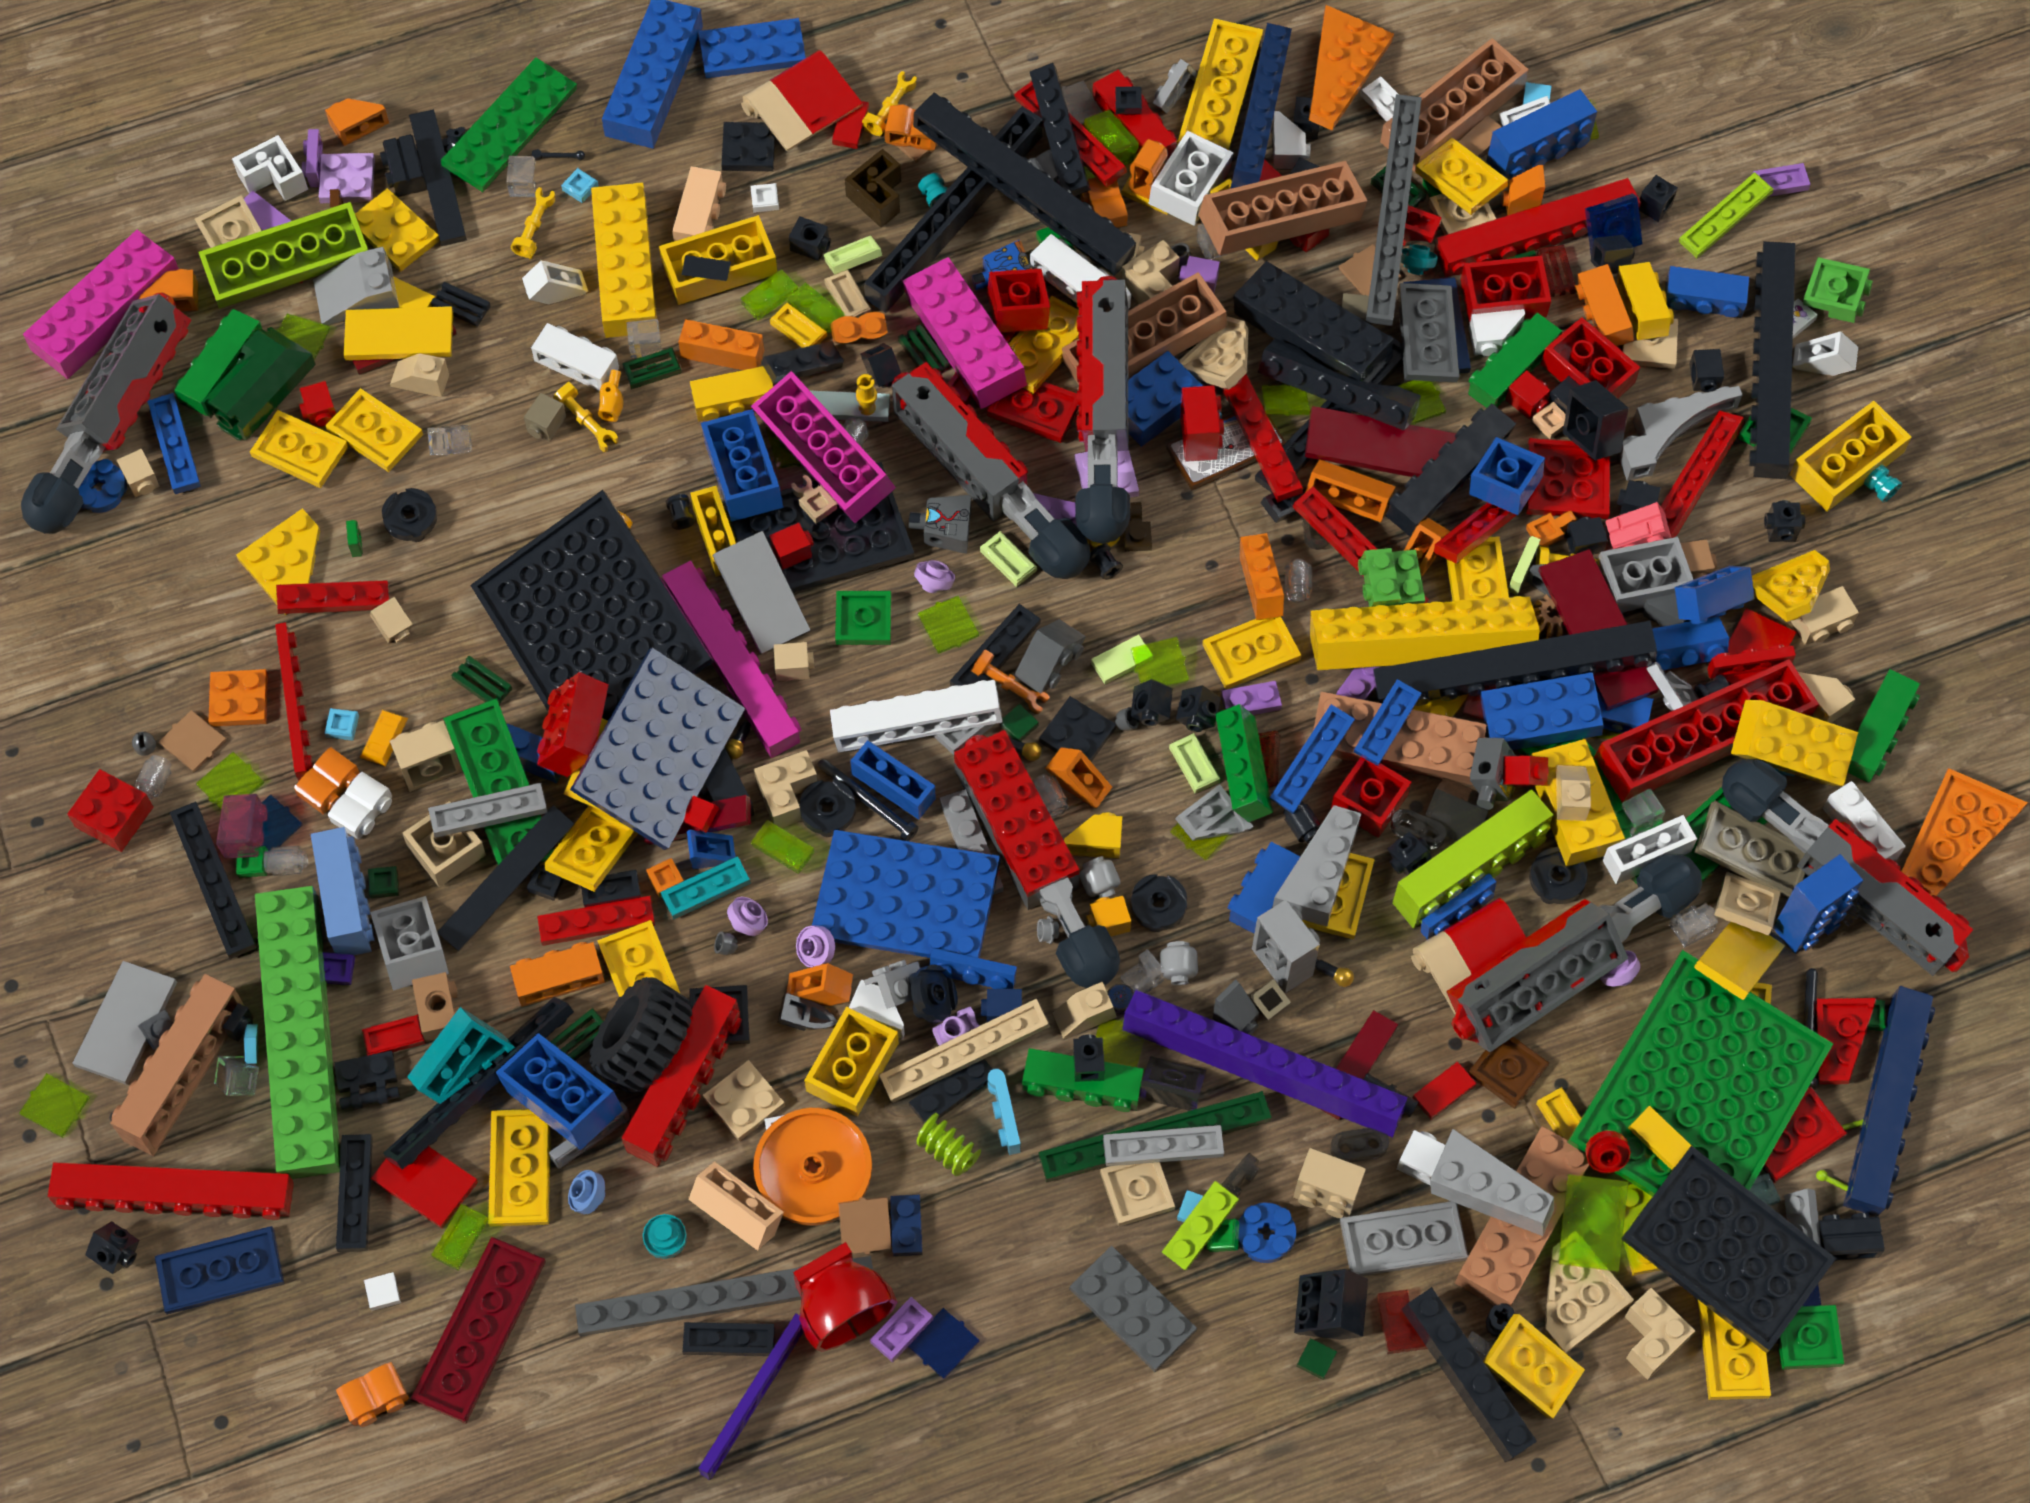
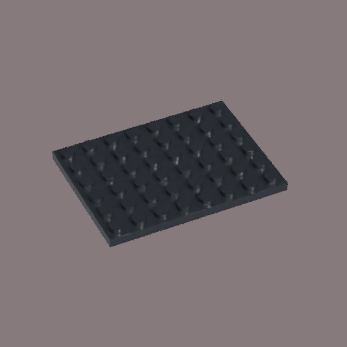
[470,490,714,721]

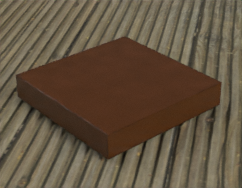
[1468,1037,1549,1109]

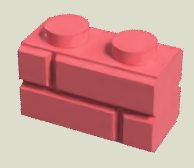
[1606,502,1671,549]

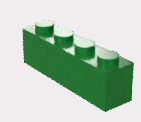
[175,309,262,416]
[1468,312,1562,408]
[1847,669,1920,783]
[1216,704,1273,822]
[1022,1048,1144,1112]

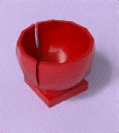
[793,1242,897,1352]

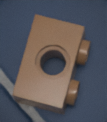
[412,972,460,1043]

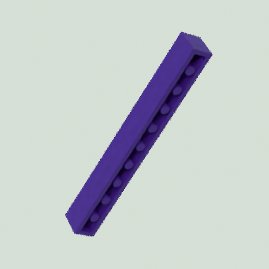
[1122,990,1408,1138]

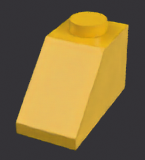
[1064,812,1122,859]

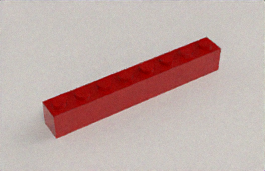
[1434,178,1641,277]
[47,1162,294,1220]

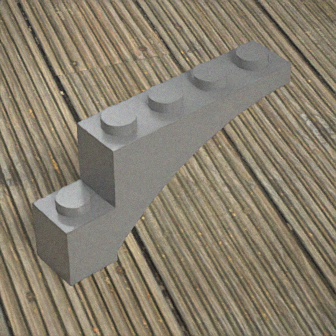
[1617,386,1742,481]

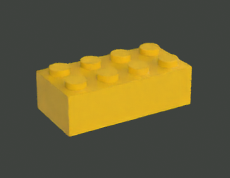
[659,215,778,305]
[1790,401,1912,512]
[1731,700,1858,786]
[1531,739,1625,867]

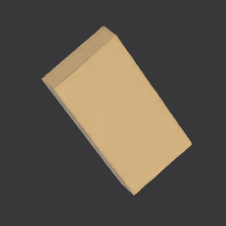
[824,269,871,318]

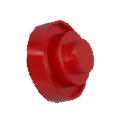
[1585,1130,1631,1173]

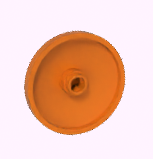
[753,1108,872,1226]

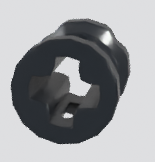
[666,494,695,530]
[1089,543,1123,580]
[1694,674,1730,699]
[1486,1303,1515,1337]

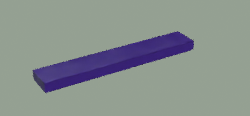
[698,1313,804,1480]

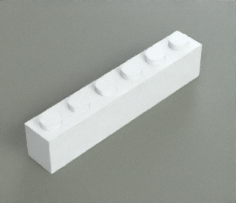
[830,680,1003,753]

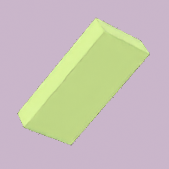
[823,236,882,275]
[980,531,1037,587]
[1508,536,1541,596]
[1091,635,1153,685]
[1169,733,1220,794]

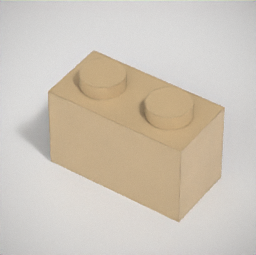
[1791,586,1859,645]

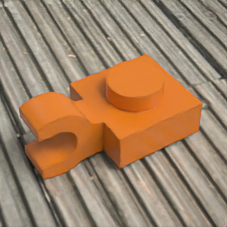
[1526,511,1577,547]

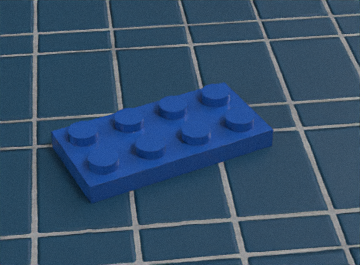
[699,18,806,79]

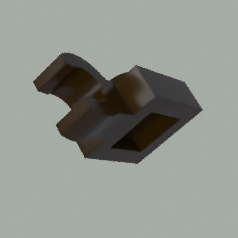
[1123,502,1152,552]

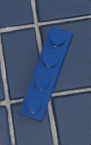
[148,393,201,494]
[1270,704,1355,814]

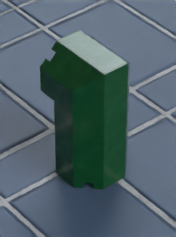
[201,327,316,440]

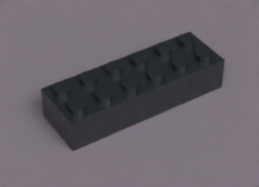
[1234,261,1393,383]

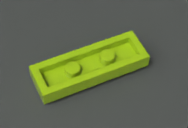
[1162,1181,1240,1271]

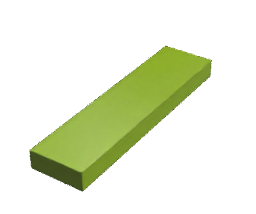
[1679,172,1773,259]

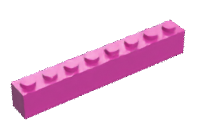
[662,560,802,758]

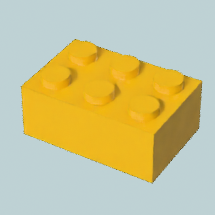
[804,1006,899,1117]

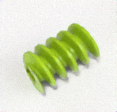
[917,1113,981,1177]

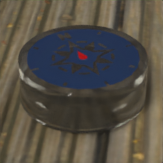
[1107,983,1134,1014]

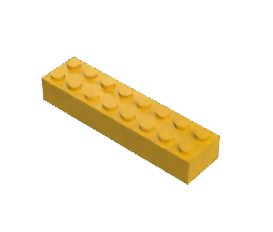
[1310,596,1540,670]

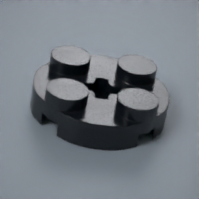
[382,488,437,542]
[799,780,856,837]
[1529,847,1588,904]
[1130,874,1187,933]
[909,964,958,1024]

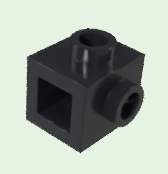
[1764,500,1806,542]
[1176,685,1221,732]
[1387,831,1432,876]
[85,1221,140,1274]

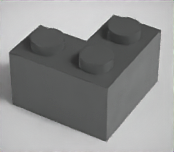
[1014,619,1086,693]

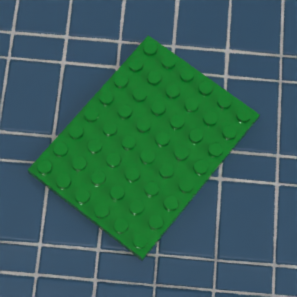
[1567,950,1833,1196]

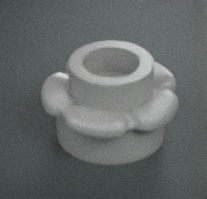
[1037,916,1059,944]

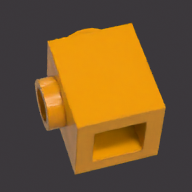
[1086,896,1131,937]

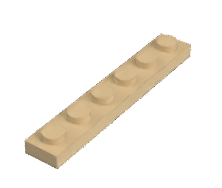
[880,999,1050,1103]

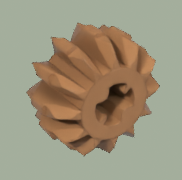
[1533,594,1569,639]

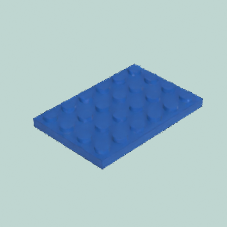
[812,830,1001,958]

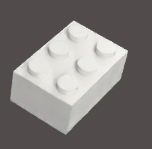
[1149,131,1233,226]

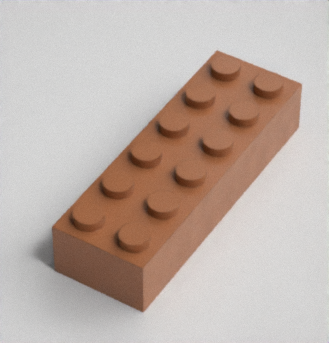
[1380,38,1529,174]
[1199,161,1368,256]
[1062,272,1227,385]
[1313,692,1487,785]
[111,974,245,1156]
[1455,1126,1589,1312]

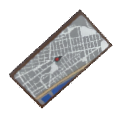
[1166,403,1286,491]

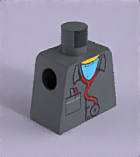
[909,495,971,553]
[1470,738,1516,809]

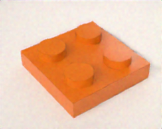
[208,669,268,727]

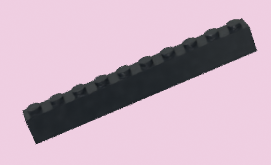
[913,92,1136,276]
[864,106,1043,313]
[1749,241,1795,479]
[1373,621,1657,706]

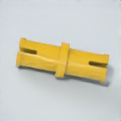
[856,374,877,416]

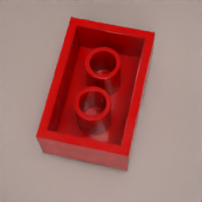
[1460,256,1551,325]
[1541,317,1641,398]
[537,672,609,777]

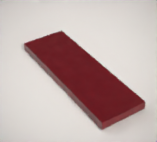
[1305,406,1465,487]
[1538,549,1659,711]
[411,1236,546,1424]

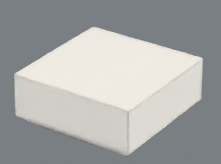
[751,183,779,213]
[364,1272,401,1311]

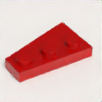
[1817,998,1876,1084]

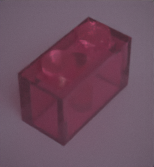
[216,794,268,859]

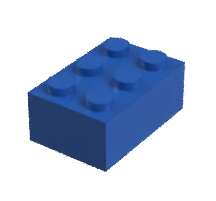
[1128,351,1203,447]

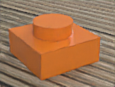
[646,858,684,897]

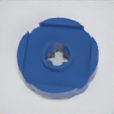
[79,459,127,513]
[1238,1203,1296,1263]

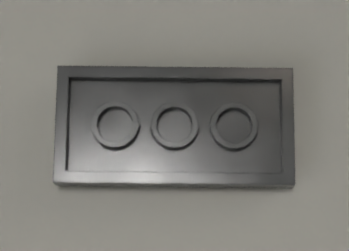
[1397,283,1459,383]
[1069,1245,1197,1372]

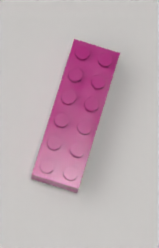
[23,229,179,379]
[902,257,1027,409]
[751,371,896,523]

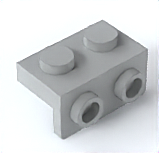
[864,960,920,1009]

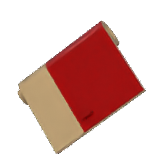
[741,50,863,152]
[1411,898,1527,1014]

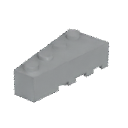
[1273,805,1361,927]
[1430,1129,1554,1236]

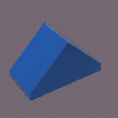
[687,830,735,870]

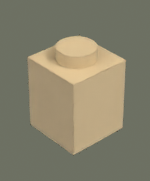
[117,449,160,498]
[370,597,412,643]
[774,642,814,681]

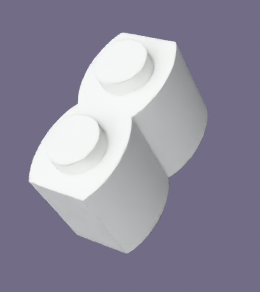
[328,772,392,840]

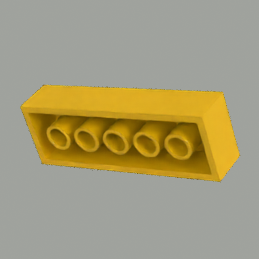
[591,183,658,338]

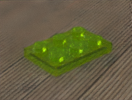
[1558,1174,1628,1272]

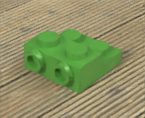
[1803,257,1873,323]
[1358,548,1425,607]

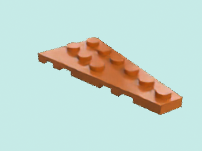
[1309,5,1394,130]
[1901,768,2028,896]

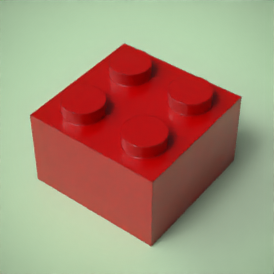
[987,268,1050,332]
[1180,385,1224,462]
[1331,757,1411,838]
[67,769,154,852]

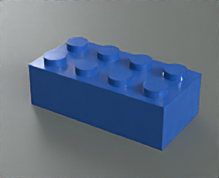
[1486,89,1597,180]
[701,409,783,522]
[1481,672,1603,750]
[1773,854,1863,954]
[496,1033,623,1150]

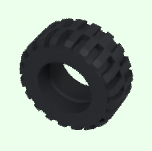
[589,977,692,1093]

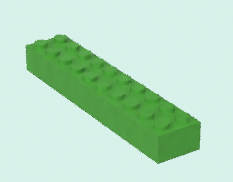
[255,886,341,1179]

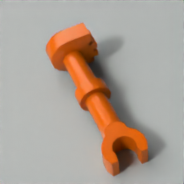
[971,650,1050,714]

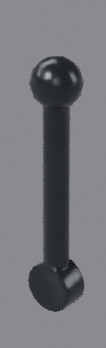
[531,149,585,161]

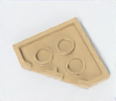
[1179,316,1249,390]
[1544,1230,1634,1354]

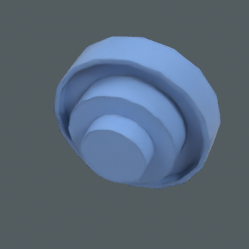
[568,1170,605,1214]

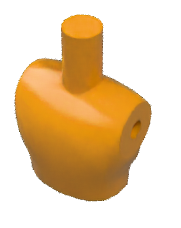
[598,370,624,422]

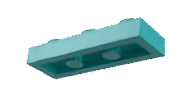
[661,856,751,920]

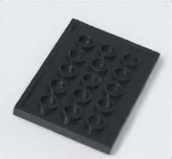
[731,462,914,593]
[1621,1146,1836,1353]

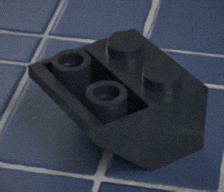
[1294,1269,1368,1340]

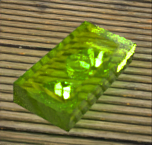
[741,269,798,321]
[787,282,844,334]
[751,820,814,874]
[431,1204,488,1271]

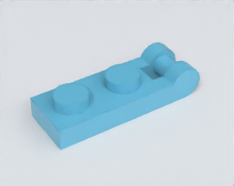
[988,1069,1020,1155]

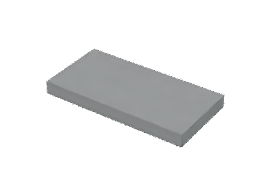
[712,531,810,654]
[73,961,177,1085]
[1340,1201,1468,1276]

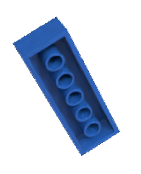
[602,0,703,149]

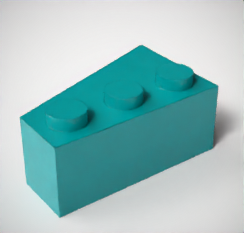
[407,1007,515,1104]

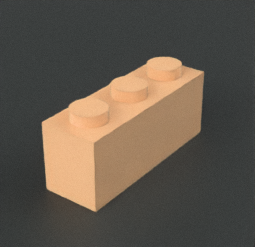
[672,166,726,241]
[688,1161,784,1251]

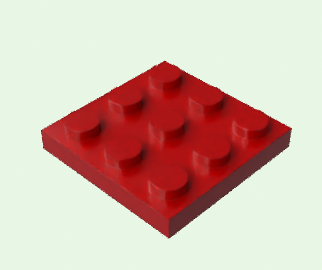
[1527,438,1610,519]

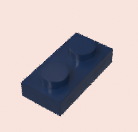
[890,1194,923,1256]

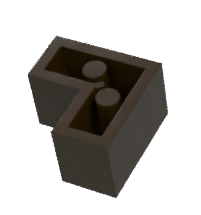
[845,149,901,228]

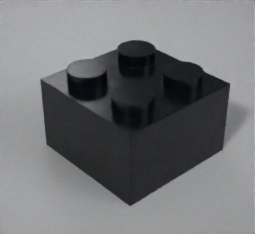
[1563,380,1629,461]

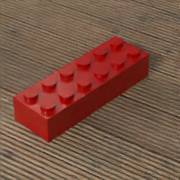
[621,985,742,1167]

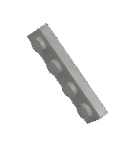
[428,783,547,838]
[939,789,1003,895]
[1103,1125,1224,1166]

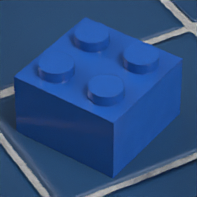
[1469,437,1545,515]

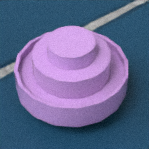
[914,560,955,593]
[727,896,768,936]
[796,925,835,967]
[1600,950,1641,987]

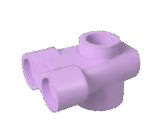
[933,1007,980,1046]

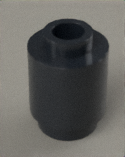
[1283,801,1321,843]

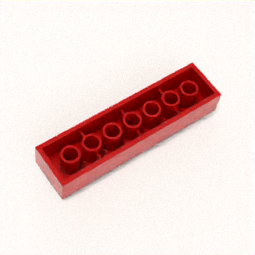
[1594,659,1819,803]

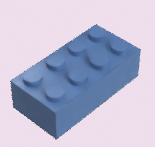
[311,827,375,955]

